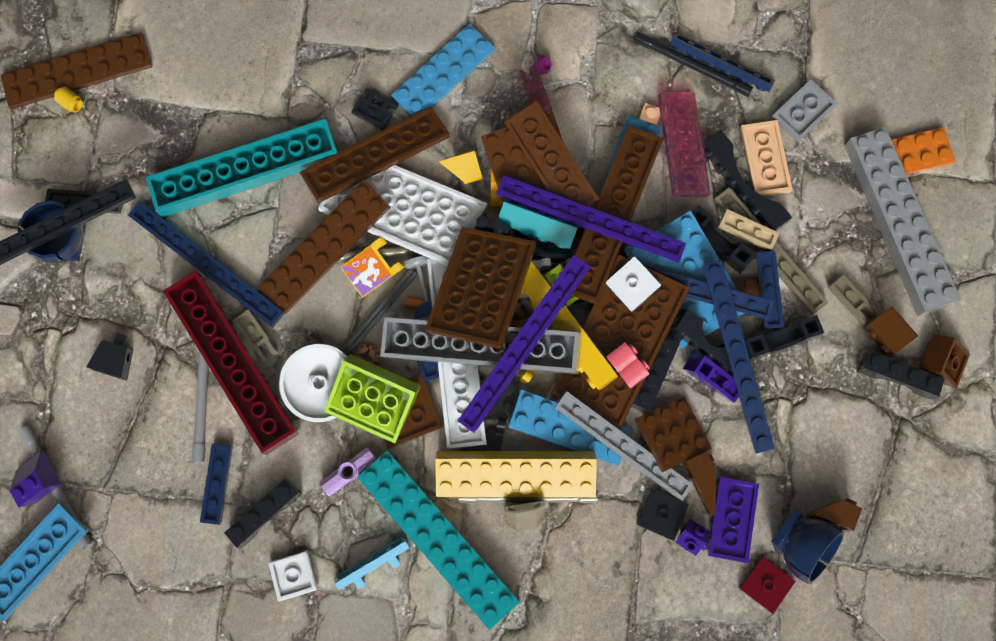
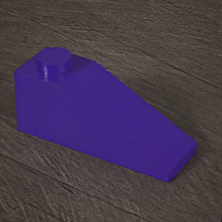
[682,352,739,403]

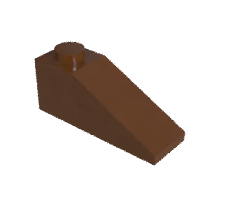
[683,452,716,517]

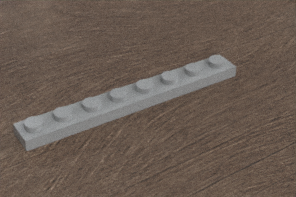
[554,391,693,501]

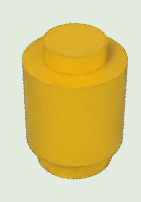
[54,87,83,113]

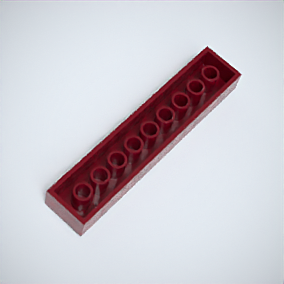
[163,271,299,455]

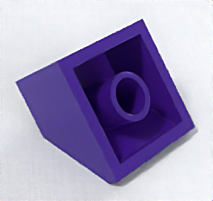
[10,450,61,508]

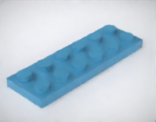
[391,24,495,117]
[508,390,631,466]
[0,503,89,621]

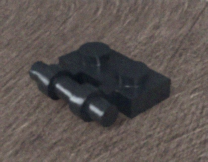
[351,88,399,130]
[476,215,511,236]

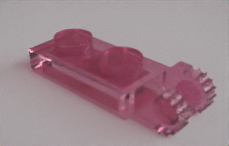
[519,66,552,114]

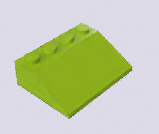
[324,354,421,443]

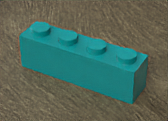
[498,199,578,249]

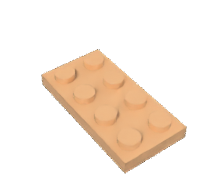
[740,120,793,196]

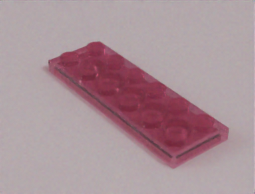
[658,92,711,197]

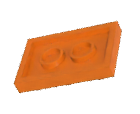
[891,127,956,175]

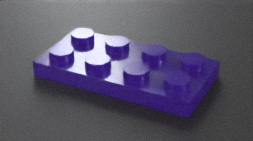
[707,477,759,563]

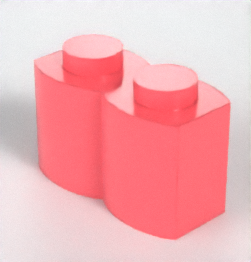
[606,343,650,389]

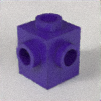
[675,519,710,556]

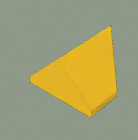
[439,149,482,184]

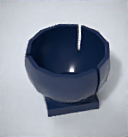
[17,200,86,263]
[771,509,844,584]

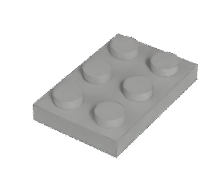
[771,79,838,143]

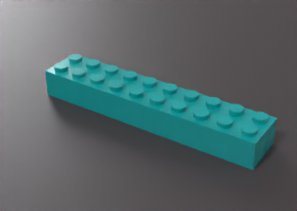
[146,119,338,218]
[357,451,520,630]

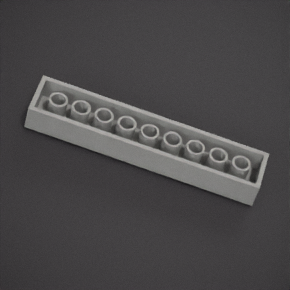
[844,127,961,317]
[380,317,582,374]

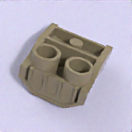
[504,501,545,531]

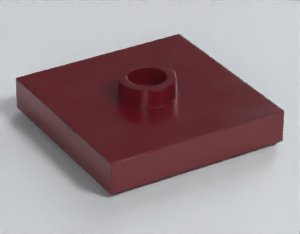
[739,556,796,614]

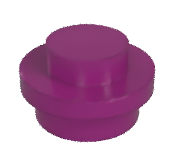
[535,56,552,74]

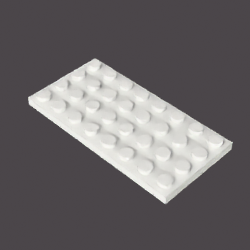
[318,165,488,266]

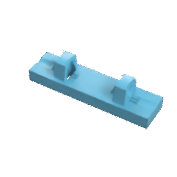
[334,536,409,590]

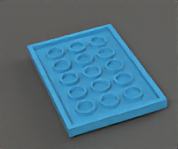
[624,211,744,349]

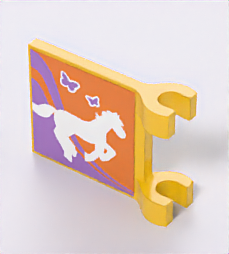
[341,237,405,298]

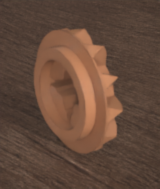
[352,342,382,366]

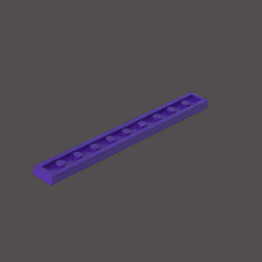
[497,175,686,263]
[458,255,591,433]

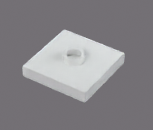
[606,256,661,312]
[268,551,318,602]

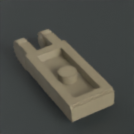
[827,274,877,326]
[232,309,278,362]

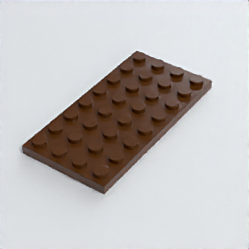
[550,255,690,429]

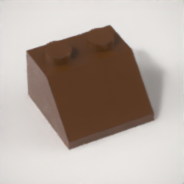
[863,306,918,357]
[919,334,970,389]
[806,498,862,532]

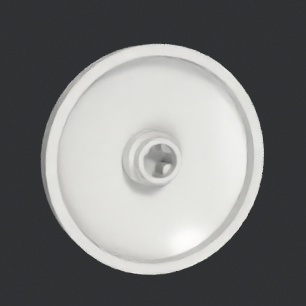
[279,344,347,422]

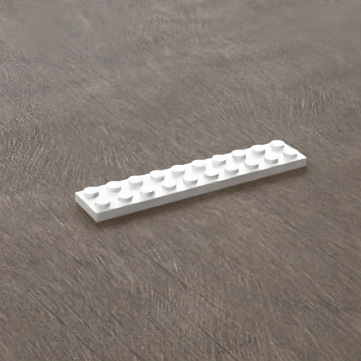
[427,259,487,450]

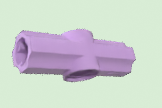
[319,447,376,497]

